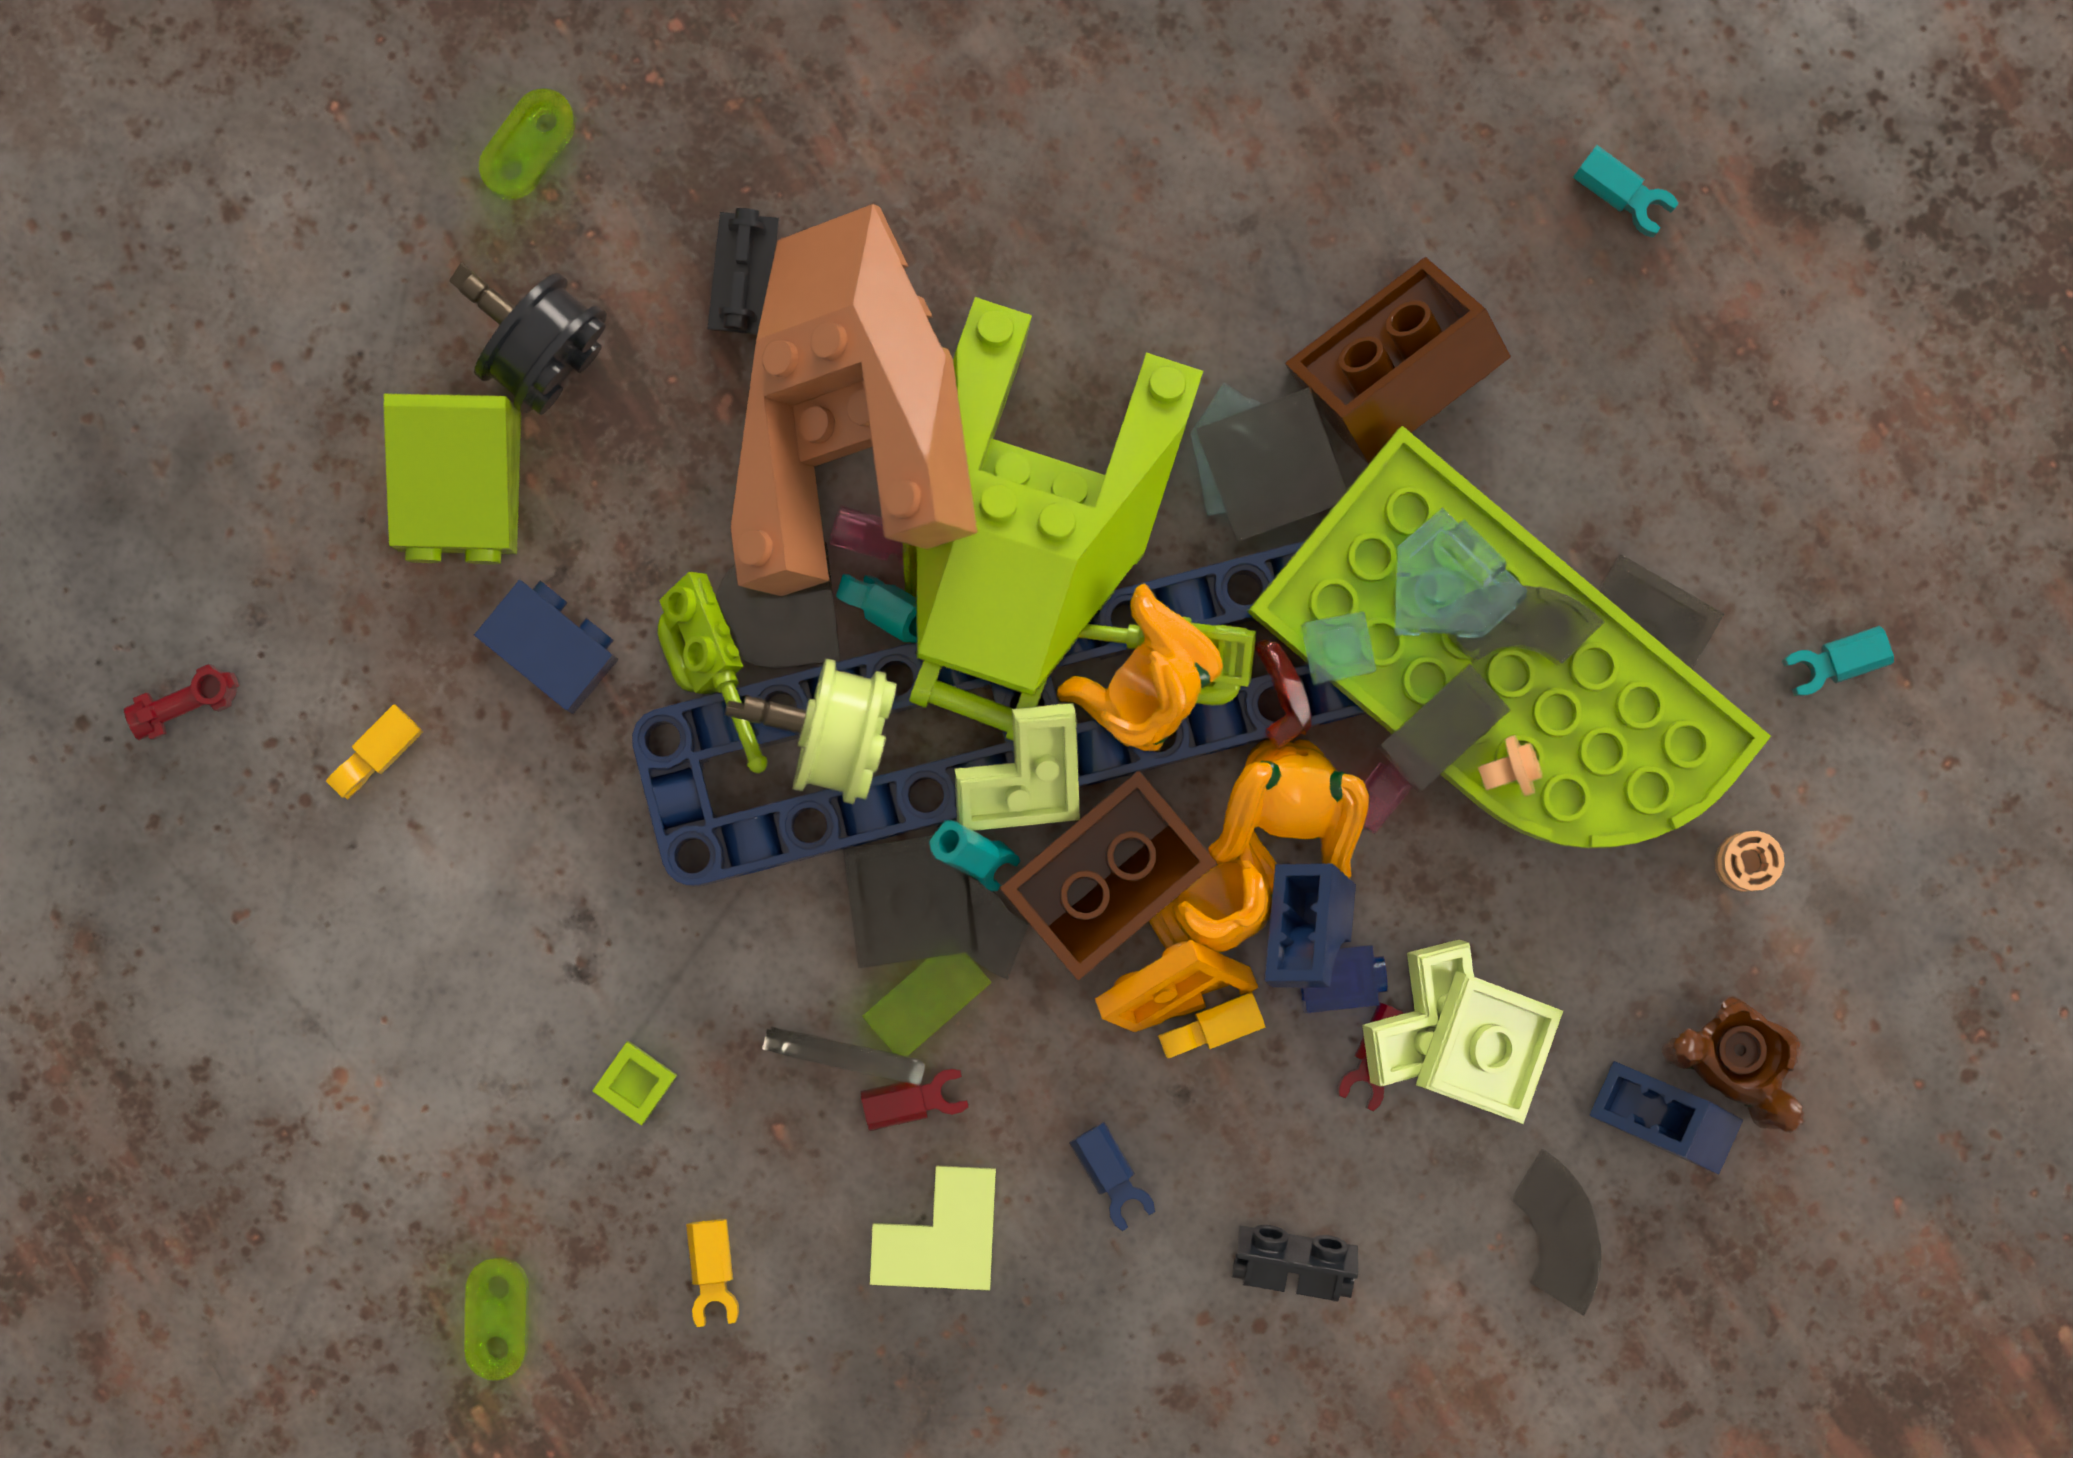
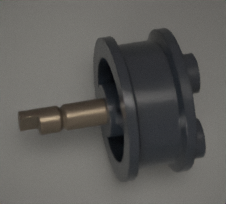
[449,263,607,415]

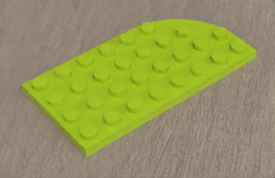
[1247,426,1771,849]

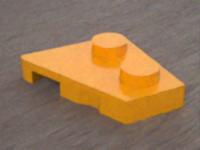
[1095,940,1258,1032]

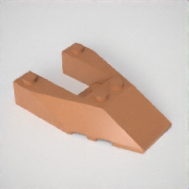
[731,204,977,596]

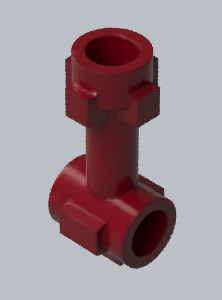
[124,664,240,740]

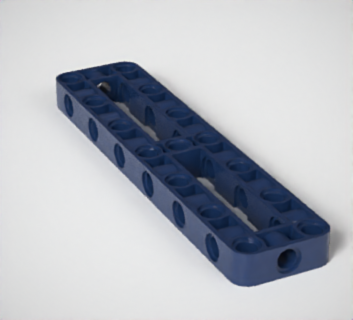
[632,541,1367,887]

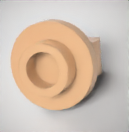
[1478,735,1542,796]

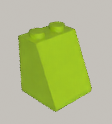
[384,394,521,564]

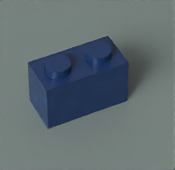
[474,579,619,714]

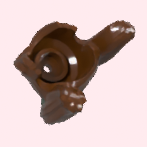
[1662,997,1805,1132]

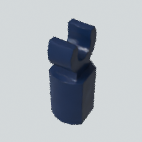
[1069,1122,1155,1231]

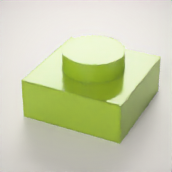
[592,1041,678,1126]

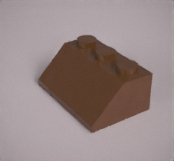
[1285,256,1511,464]
[1000,771,1217,980]

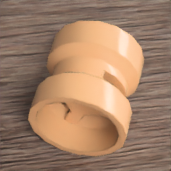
[1714,831,1785,892]

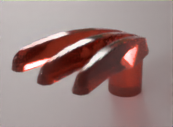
[1254,639,1312,749]

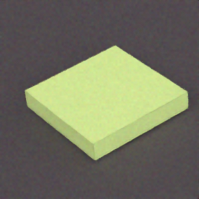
[1416,971,1563,1124]

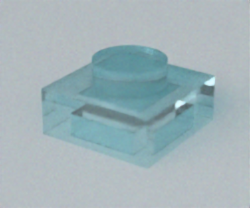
[1301,611,1376,685]

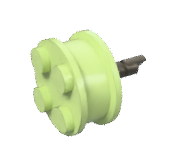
[725,658,896,804]

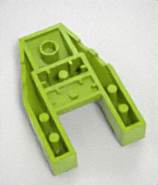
[916,297,1203,695]

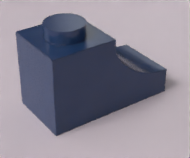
[1265,863,1356,988]
[1589,1061,1743,1175]

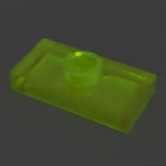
[862,937,992,1062]

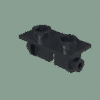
[707,208,779,335]
[1232,1225,1358,1302]

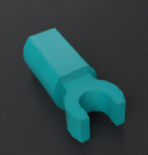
[1573,145,1679,237]
[836,574,917,643]
[1782,626,1894,696]
[929,821,1021,891]

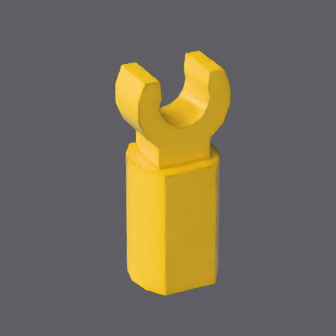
[326,704,424,800]
[1158,992,1266,1059]
[686,1219,739,1327]

